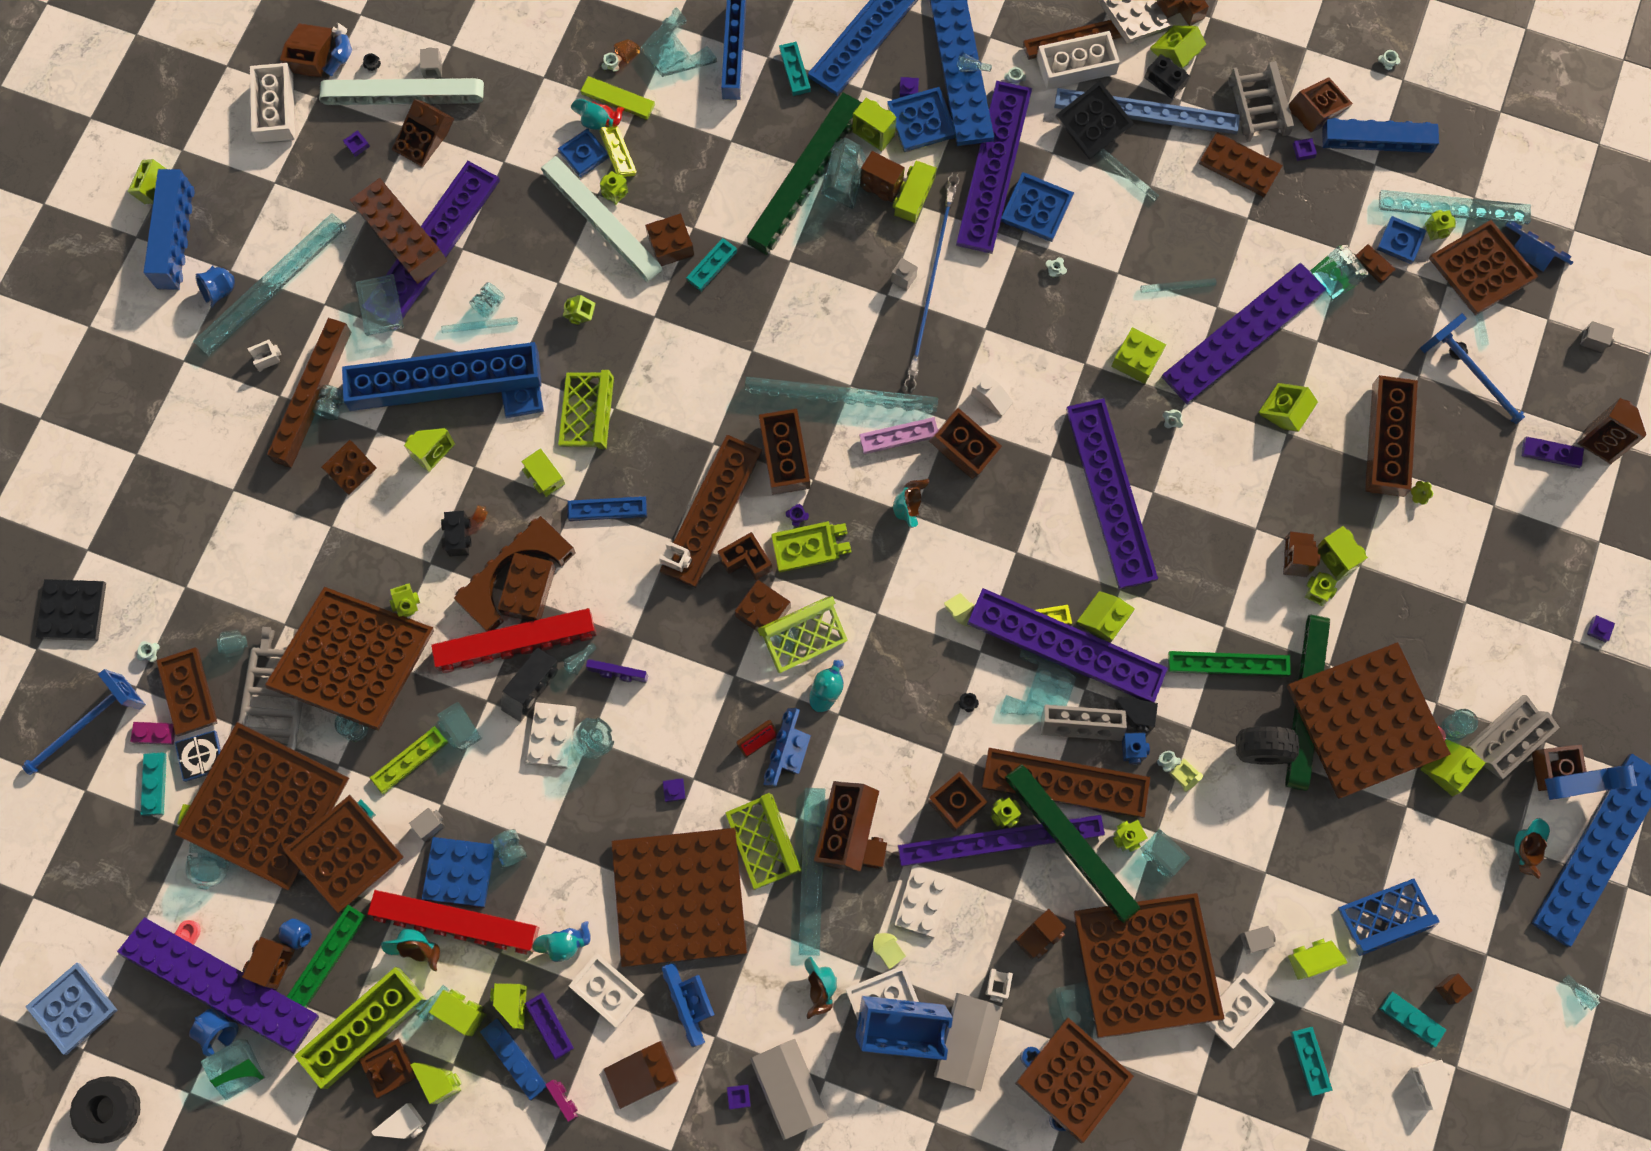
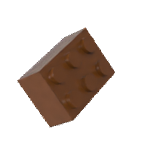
[929,408,1002,479]
[498,553,556,622]

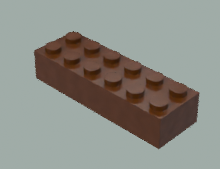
[350,178,448,284]
[1365,375,1418,497]

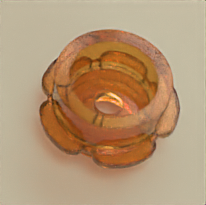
[472,505,488,524]

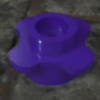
[786,504,809,527]

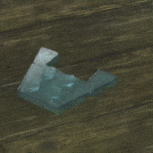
[641,7,717,77]
[1000,649,1076,715]

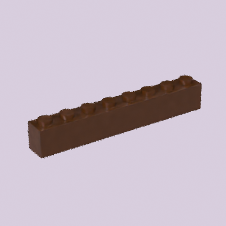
[267,317,352,468]

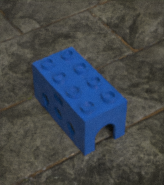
[855,996,953,1060]

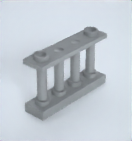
[1228,61,1294,142]

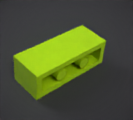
[893,160,937,223]

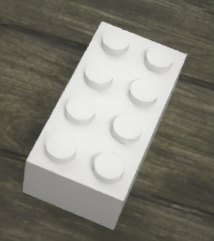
[1037,31,1120,90]
[250,63,295,143]

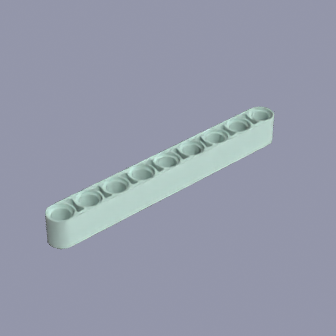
[319,78,484,105]
[541,156,663,282]

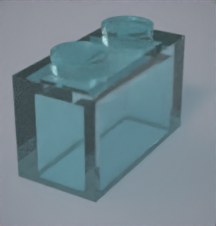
[437,702,482,752]
[1140,829,1190,878]

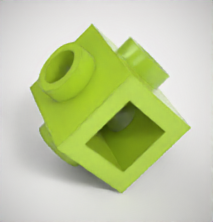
[600,171,628,205]
[1425,210,1456,241]
[563,295,595,325]
[1305,572,1337,606]
[389,583,420,617]
[990,797,1021,829]
[1113,820,1148,852]

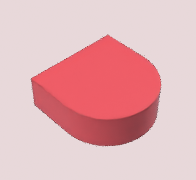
[175,920,201,945]

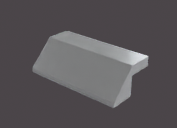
[1466,695,1560,779]
[934,993,1003,1091]
[750,1039,829,1140]

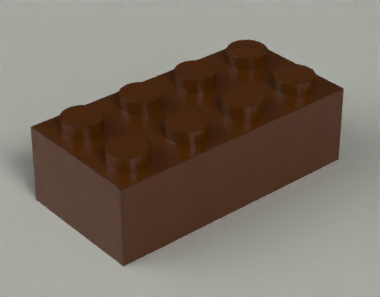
[759,409,810,495]
[814,781,879,871]

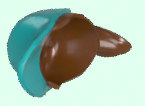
[893,479,929,528]
[1514,818,1550,879]
[381,929,440,972]
[804,957,837,1019]

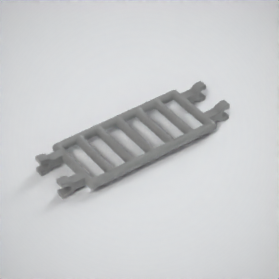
[238,627,303,750]

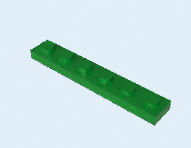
[1168,651,1291,677]
[287,905,367,1008]

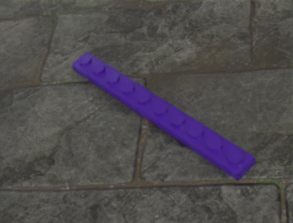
[898,815,1105,867]

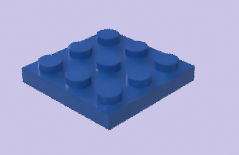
[887,87,956,152]
[1000,172,1074,242]
[422,837,495,907]

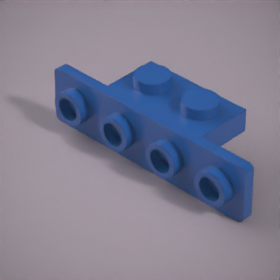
[1505,221,1573,271]
[764,708,811,787]
[662,963,715,1047]

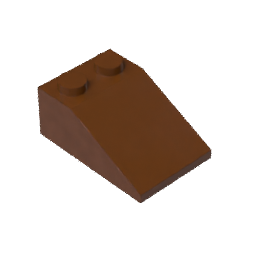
[1288,77,1353,133]
[604,1041,679,1109]

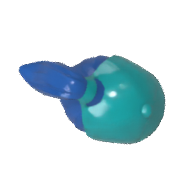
[809,659,844,712]
[532,921,591,962]

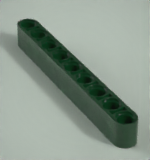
[1285,614,1330,791]
[1005,764,1140,923]

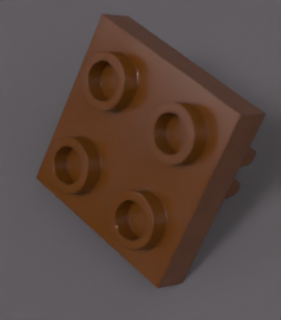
[321,440,377,495]
[359,1039,417,1098]

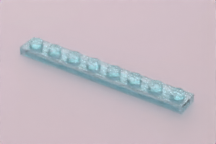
[1379,190,1531,225]
[799,788,825,956]

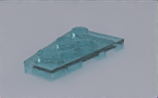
[1055,981,1094,1039]

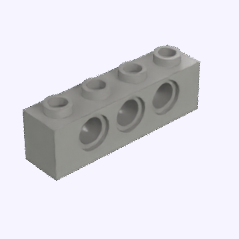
[1041,705,1127,741]

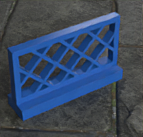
[1338,878,1440,957]

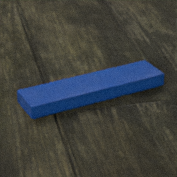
[568,496,647,521]

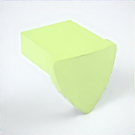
[944,593,975,626]
[1169,758,1203,792]
[873,933,906,969]

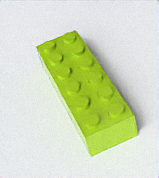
[294,967,427,1089]

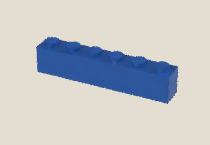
[721,0,746,100]
[1322,118,1439,153]

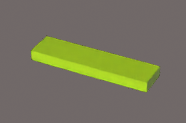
[581,76,655,120]
[370,726,448,794]

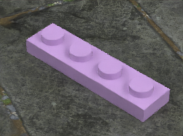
[859,417,938,454]

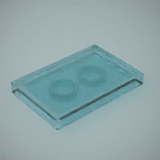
[356,274,404,336]

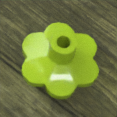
[1411,481,1433,505]

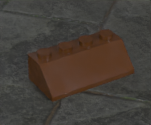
[1577,398,1647,464]

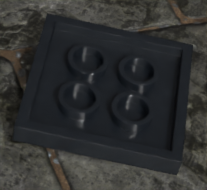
[1055,81,1134,160]
[35,579,106,641]

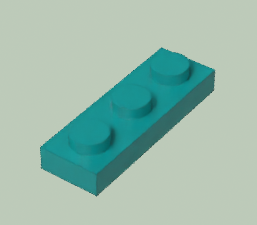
[779,41,811,96]
[686,238,737,291]
[141,753,167,816]
[1379,991,1446,1048]
[1290,1027,1333,1096]

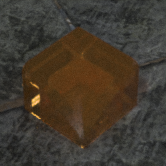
[614,39,640,63]

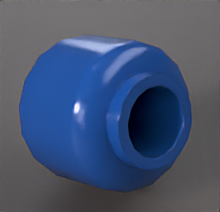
[279,918,312,950]

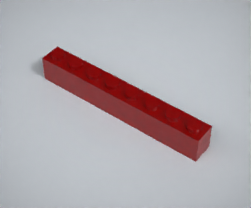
[431,608,597,673]
[368,890,540,955]

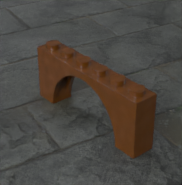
[454,516,576,632]

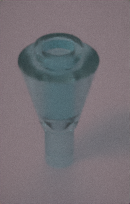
[957,53,992,72]
[563,643,597,675]
[1563,974,1600,1011]
[416,985,449,1023]

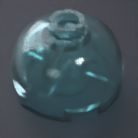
[572,717,614,759]
[185,853,230,890]

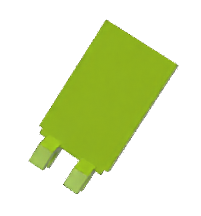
[771,521,852,573]

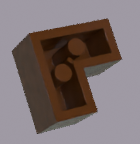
[1156,0,1209,26]
[1283,531,1320,577]
[717,532,773,580]
[1014,909,1067,960]

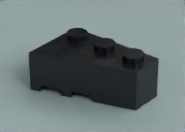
[501,648,558,722]

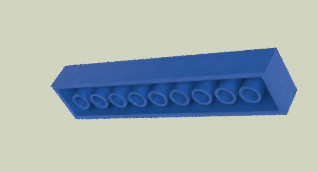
[342,342,542,411]

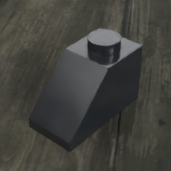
[1114,696,1158,733]

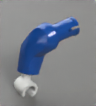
[322,23,352,76]

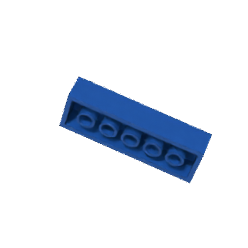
[143,169,195,290]

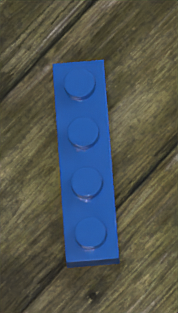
[480,1018,547,1101]

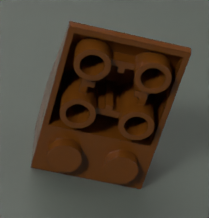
[280,23,334,78]
[392,99,454,167]

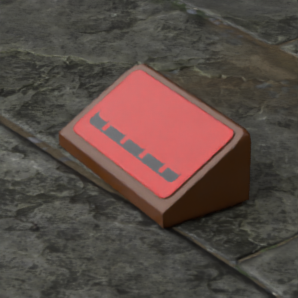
[736,720,777,757]

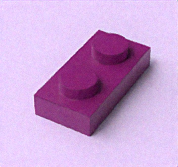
[130,722,175,745]
[545,1080,578,1122]

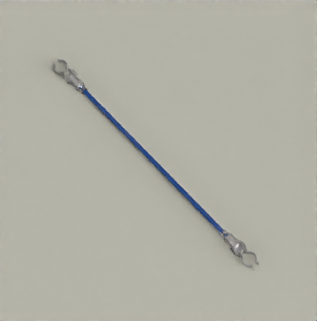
[904,173,959,393]

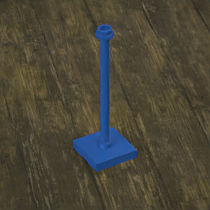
[1420,313,1525,424]
[22,669,146,775]

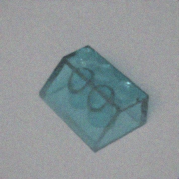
[821,137,866,209]

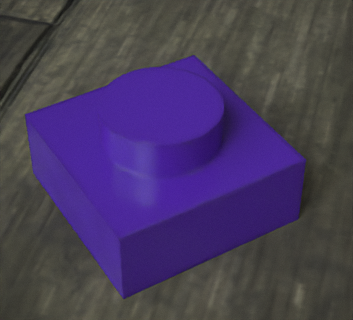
[900,77,919,97]
[343,130,370,157]
[1293,138,1317,161]
[1587,615,1615,643]
[663,778,686,802]
[727,1085,751,1109]

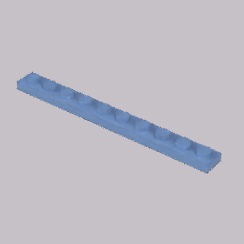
[1054,88,1240,135]

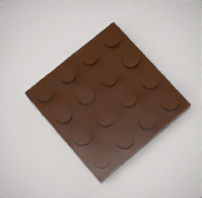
[1429,220,1538,316]
[283,794,404,913]
[1015,1017,1134,1144]

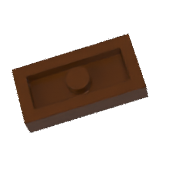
[1353,244,1396,284]

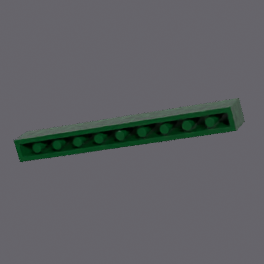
[747,92,862,255]

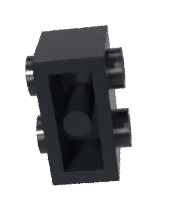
[1144,54,1190,100]
[441,510,472,557]

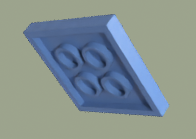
[25,963,118,1055]

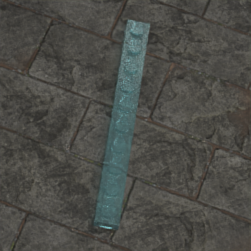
[193,213,347,356]
[745,377,938,413]

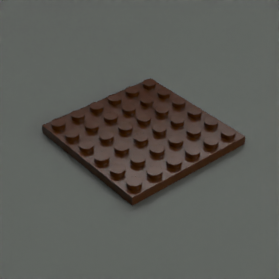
[265,587,434,731]
[1287,642,1451,799]
[175,722,350,890]
[612,828,747,967]
[1073,893,1225,1039]

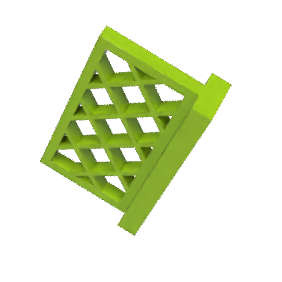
[558,370,614,449]
[757,596,848,673]
[725,793,802,890]

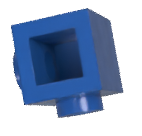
[1122,733,1150,764]

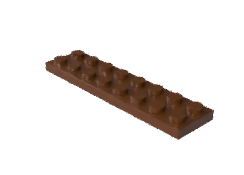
[659,435,762,588]
[982,748,1150,818]

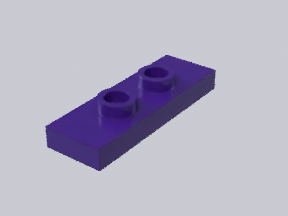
[1521,436,1584,468]
[586,659,648,683]
[524,992,575,1060]

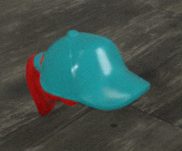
[571,99,625,130]

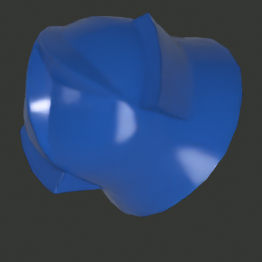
[195,265,235,308]
[189,1009,239,1057]

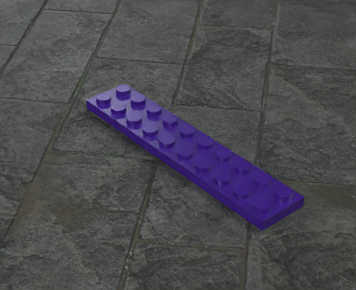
[956,80,1032,254]
[362,160,500,328]
[1161,262,1327,404]
[1066,398,1158,590]
[967,588,1168,703]
[117,917,319,1054]

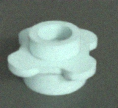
[1378,50,1400,70]
[601,53,622,72]
[1004,67,1026,85]
[1046,257,1067,277]
[1163,409,1183,428]
[137,641,160,662]
[1157,751,1181,772]

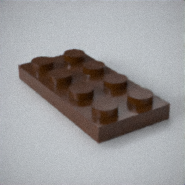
[1199,132,1283,198]
[156,647,218,737]

